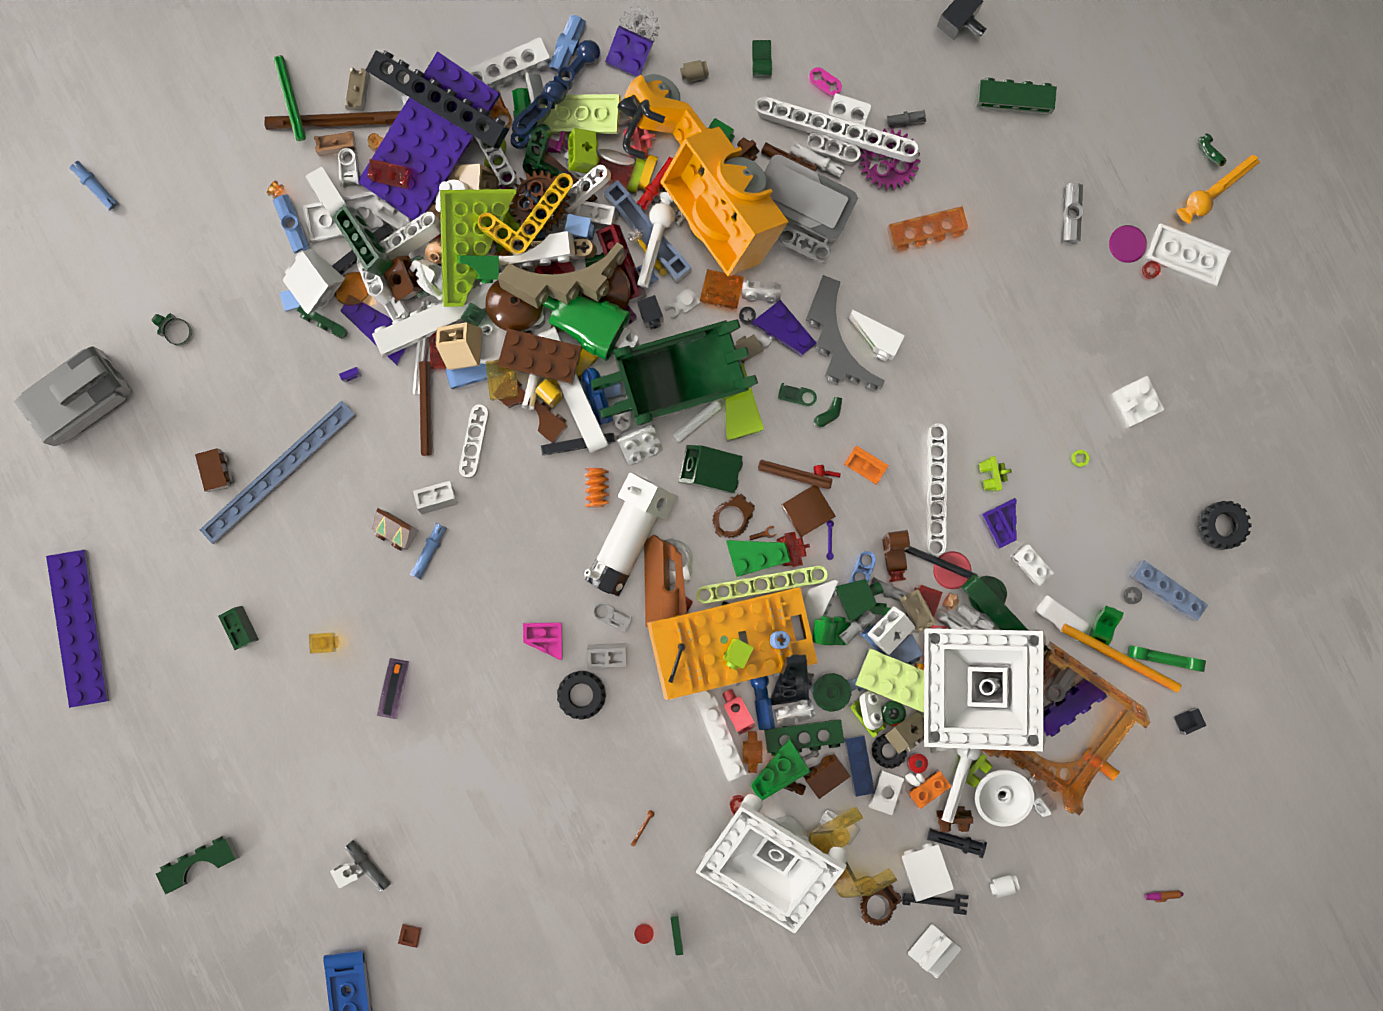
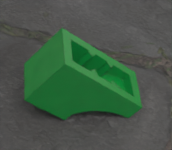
[457,255,499,283]

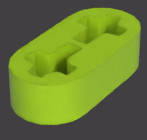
[627,158,646,194]

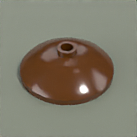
[582,266,631,310]
[485,280,543,332]

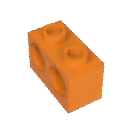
[907,769,952,809]

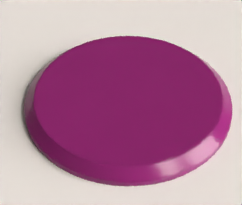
[1109,225,1147,263]

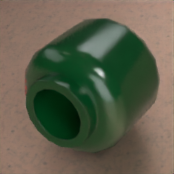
[881,701,906,726]

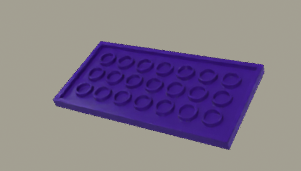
[358,51,501,220]

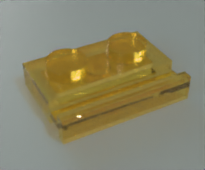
[485,360,519,401]

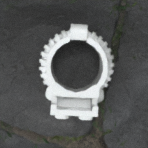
[410,259,443,300]
[666,538,693,586]

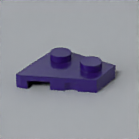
[981,498,1017,549]

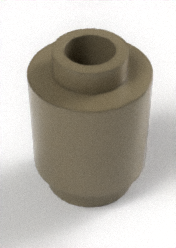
[680,60,709,82]

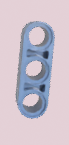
[445,363,504,389]
[848,551,876,583]

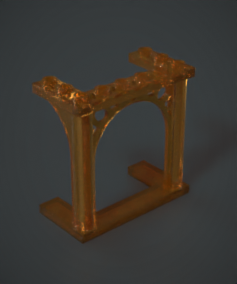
[983,641,1151,815]

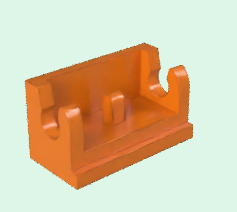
[844,445,889,485]

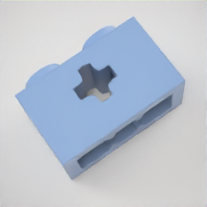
[564,214,595,240]

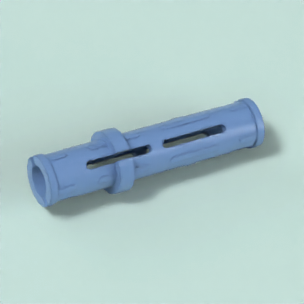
[70,161,118,210]
[410,523,447,580]

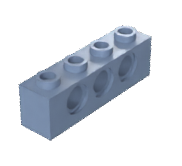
[1129,560,1208,621]

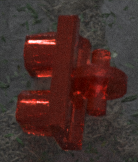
[777,532,810,567]

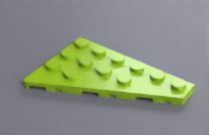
[440,189,516,307]

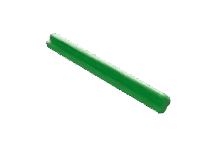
[274,55,306,142]

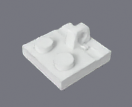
[1112,376,1164,427]

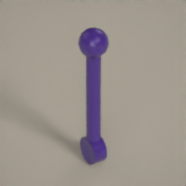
[826,520,834,560]

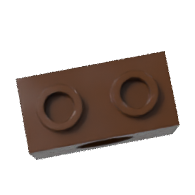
[383,255,424,301]

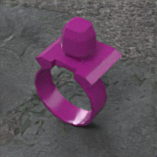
[534,131,568,154]

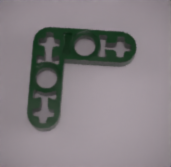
[522,124,574,188]

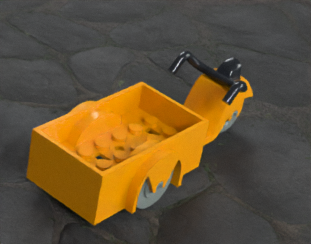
[617,74,789,277]

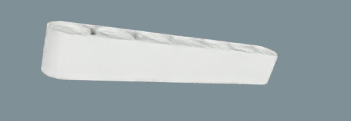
[537,327,608,453]
[927,423,947,556]

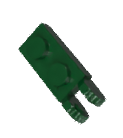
[297,305,348,339]

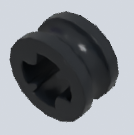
[739,307,756,325]

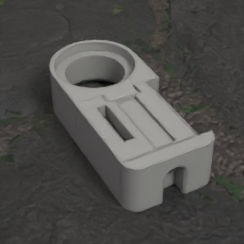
[593,603,632,632]

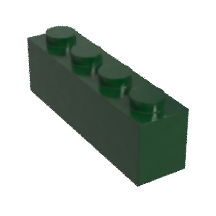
[976,78,1057,114]

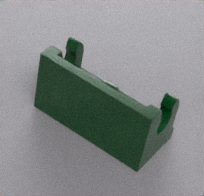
[218,606,259,650]

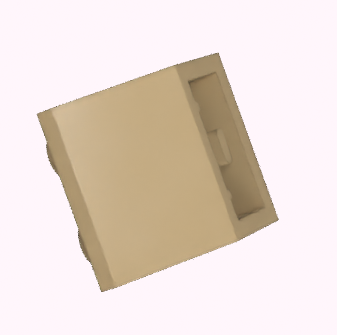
[436,323,482,370]

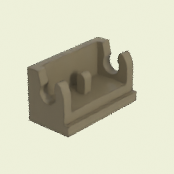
[345,68,370,111]
[899,589,936,633]

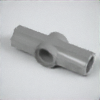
[1063,183,1084,243]

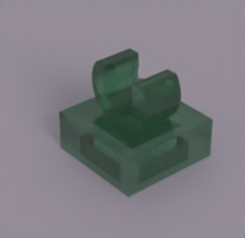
[460,302,487,327]

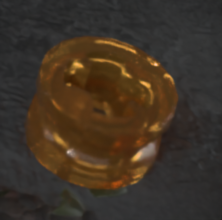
[266,180,284,199]

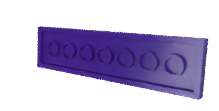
[46,550,109,708]

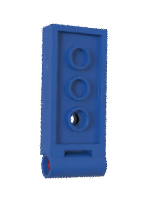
[323,950,371,1011]

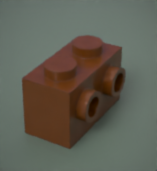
[195,448,232,492]
[803,754,851,799]

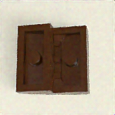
[781,485,836,537]

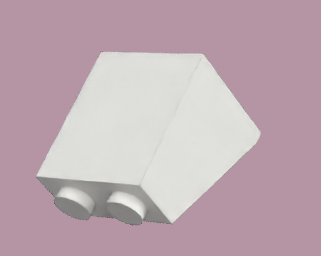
[283,249,345,314]

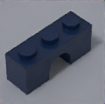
[844,735,875,797]

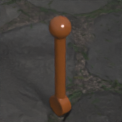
[631,810,655,847]

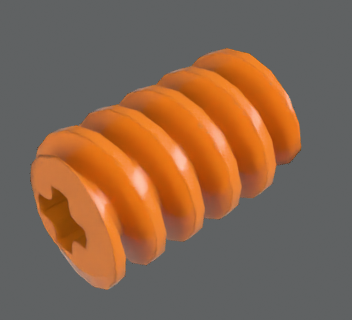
[585,468,609,508]

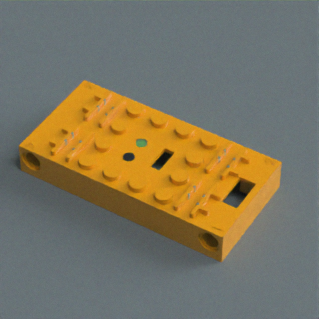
[647,587,818,700]

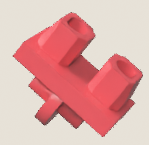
[623,126,656,159]

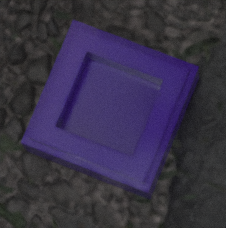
[339,367,362,383]

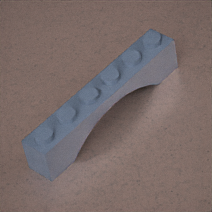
[603,180,692,283]
[809,634,923,708]

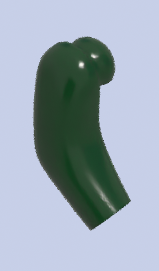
[1199,133,1227,167]
[813,397,842,427]

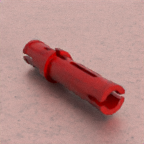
[637,157,673,210]

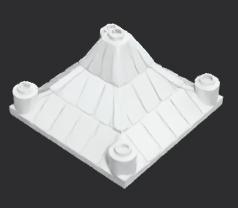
[924,627,1046,751]
[696,794,848,933]

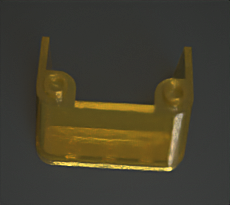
[809,806,898,898]

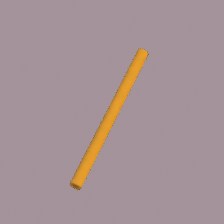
[1061,623,1182,693]

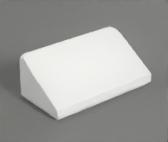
[525,73,545,108]

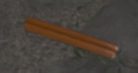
[758,460,833,489]

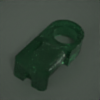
[778,383,817,407]

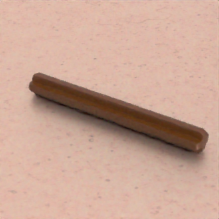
[419,361,432,456]

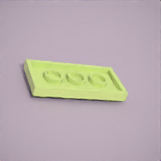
[544,94,621,134]
[855,649,924,712]

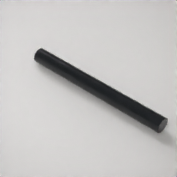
[905,546,978,579]

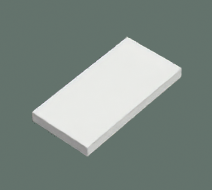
[303,192,385,244]
[1145,223,1231,287]

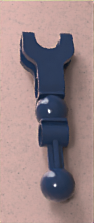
[510,40,600,149]

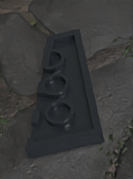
[770,654,809,706]

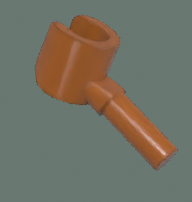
[749,526,777,540]

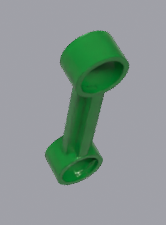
[1128,645,1206,672]

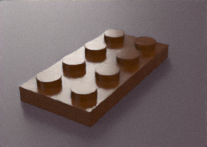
[498,328,582,385]

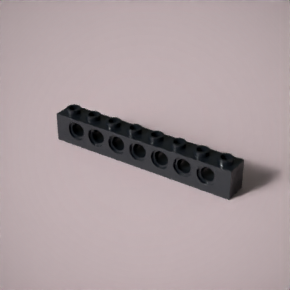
[365,50,510,149]

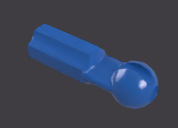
[581,368,613,425]
[750,676,775,730]

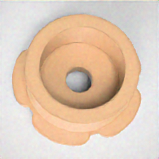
[943,592,960,611]

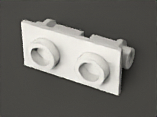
[371,198,413,230]
[742,280,781,302]
[383,297,410,321]
[774,699,815,727]
[1028,776,1057,817]

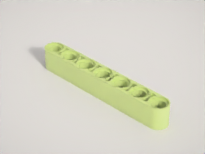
[696,566,828,604]

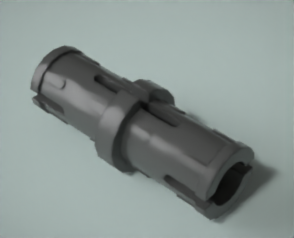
[887,110,926,128]

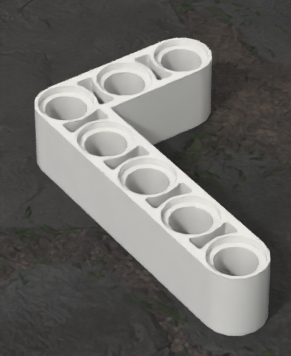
[357,212,441,304]

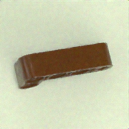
[882,530,910,573]

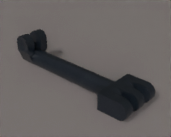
[902,892,969,915]

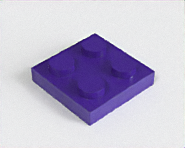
[605,26,654,76]

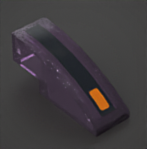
[377,658,409,719]

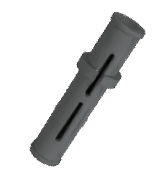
[344,840,390,892]

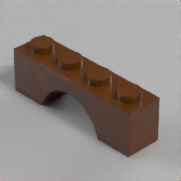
[493,377,568,443]

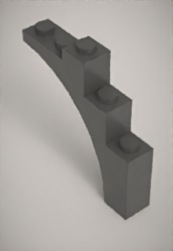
[806,275,885,391]

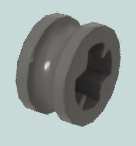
[1123,587,1142,604]

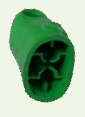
[543,294,631,361]

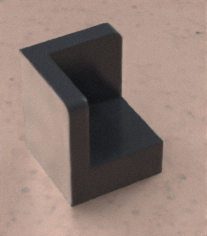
[1174,707,1207,735]

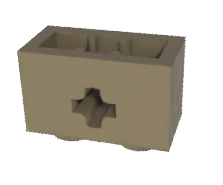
[885,711,924,754]

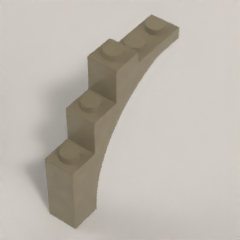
[498,243,625,309]

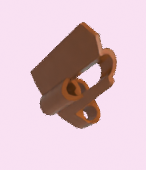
[644,535,687,627]

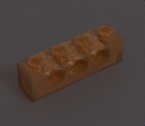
[887,206,968,251]

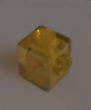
[309,633,339,653]

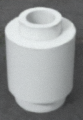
[990,875,1020,899]

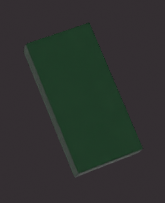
[670,913,683,956]

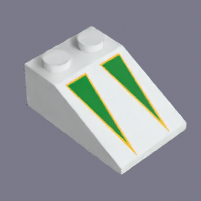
[848,310,905,362]

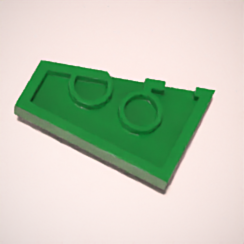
[726,540,792,577]
[750,738,810,801]

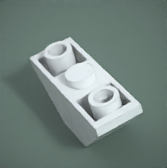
[803,580,838,634]

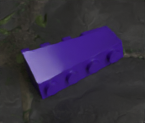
[1044,672,1110,737]

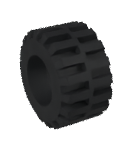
[1198,501,1252,550]
[557,671,606,720]

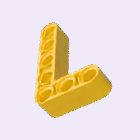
[478,173,573,255]
[535,348,599,409]

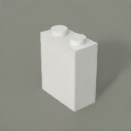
[901,842,954,902]

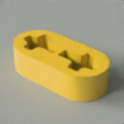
[638,154,658,191]

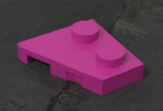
[523,623,562,660]

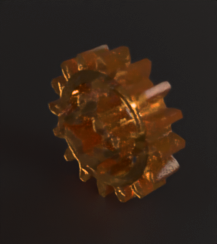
[743,731,763,773]

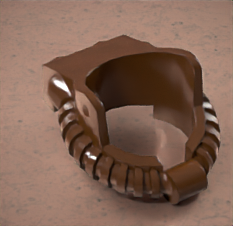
[712,494,755,538]
[860,882,902,926]

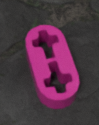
[809,67,842,97]

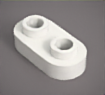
[860,691,883,730]

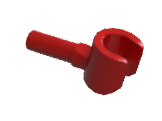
[814,465,841,478]

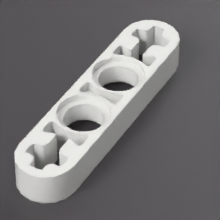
[551,165,611,221]
[459,404,489,478]

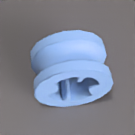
[770,631,790,649]

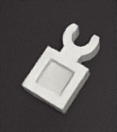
[665,287,701,319]

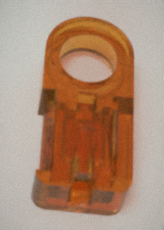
[490,91,512,128]

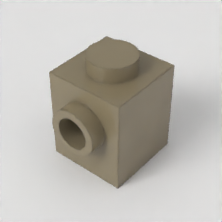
[735,334,764,364]

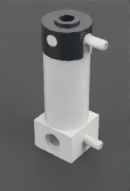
[585,473,678,597]

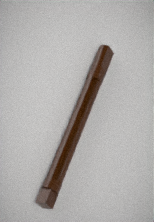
[264,111,400,130]

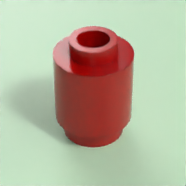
[907,753,928,773]

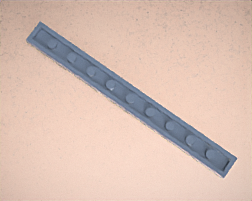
[199,401,355,544]

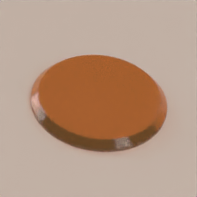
[335,272,369,306]

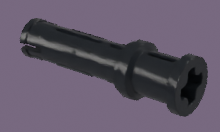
[927,828,987,858]

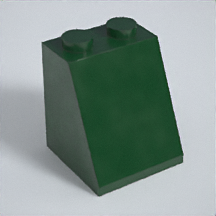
[678,445,743,493]

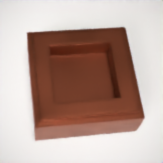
[398,924,422,948]

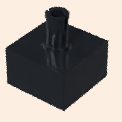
[937,0,987,40]

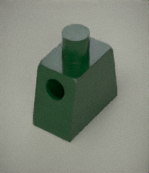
[834,579,884,621]

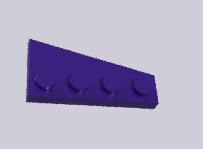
[340,295,409,366]

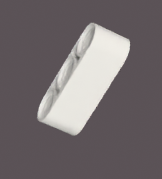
[806,133,860,166]
[305,167,345,219]
[1035,596,1092,643]

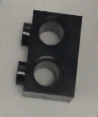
[637,295,664,330]

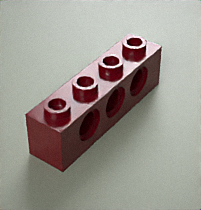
[596,224,647,303]

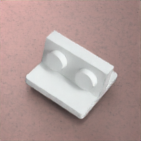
[616,422,663,465]
[908,924,961,978]

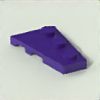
[751,300,817,356]

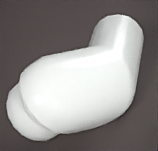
[905,773,925,787]

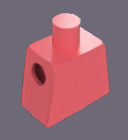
[722,689,756,736]

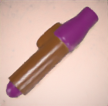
[1145,890,1184,902]

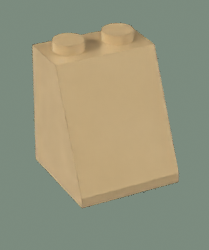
[447,164,499,189]

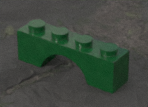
[156,836,240,895]

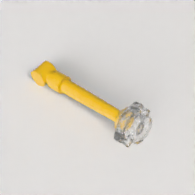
[627,227,667,276]

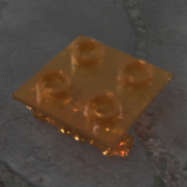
[700,269,744,310]

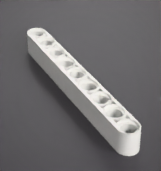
[756,97,918,162]

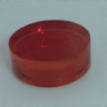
[634,923,654,944]

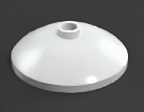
[468,312,507,364]
[975,769,1034,827]

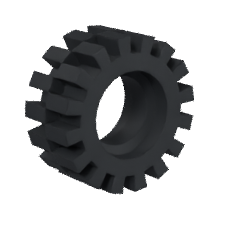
[872,734,907,769]

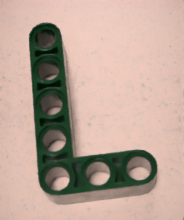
[961,574,1049,653]

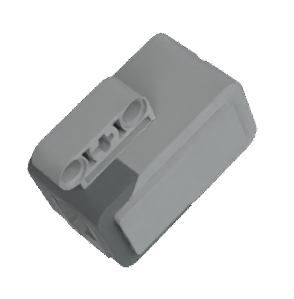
[764,155,858,262]
[14,346,132,446]

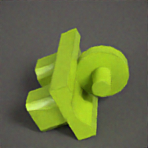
[978,456,1012,492]
[958,753,993,788]

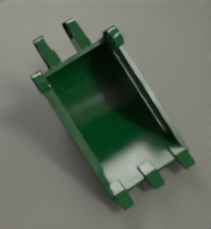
[590,319,758,426]

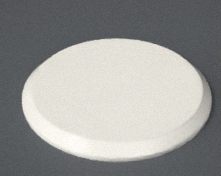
[598,149,635,165]

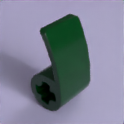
[752,40,772,76]

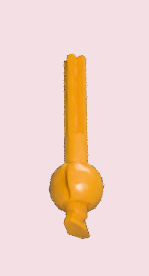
[1176,154,1260,224]

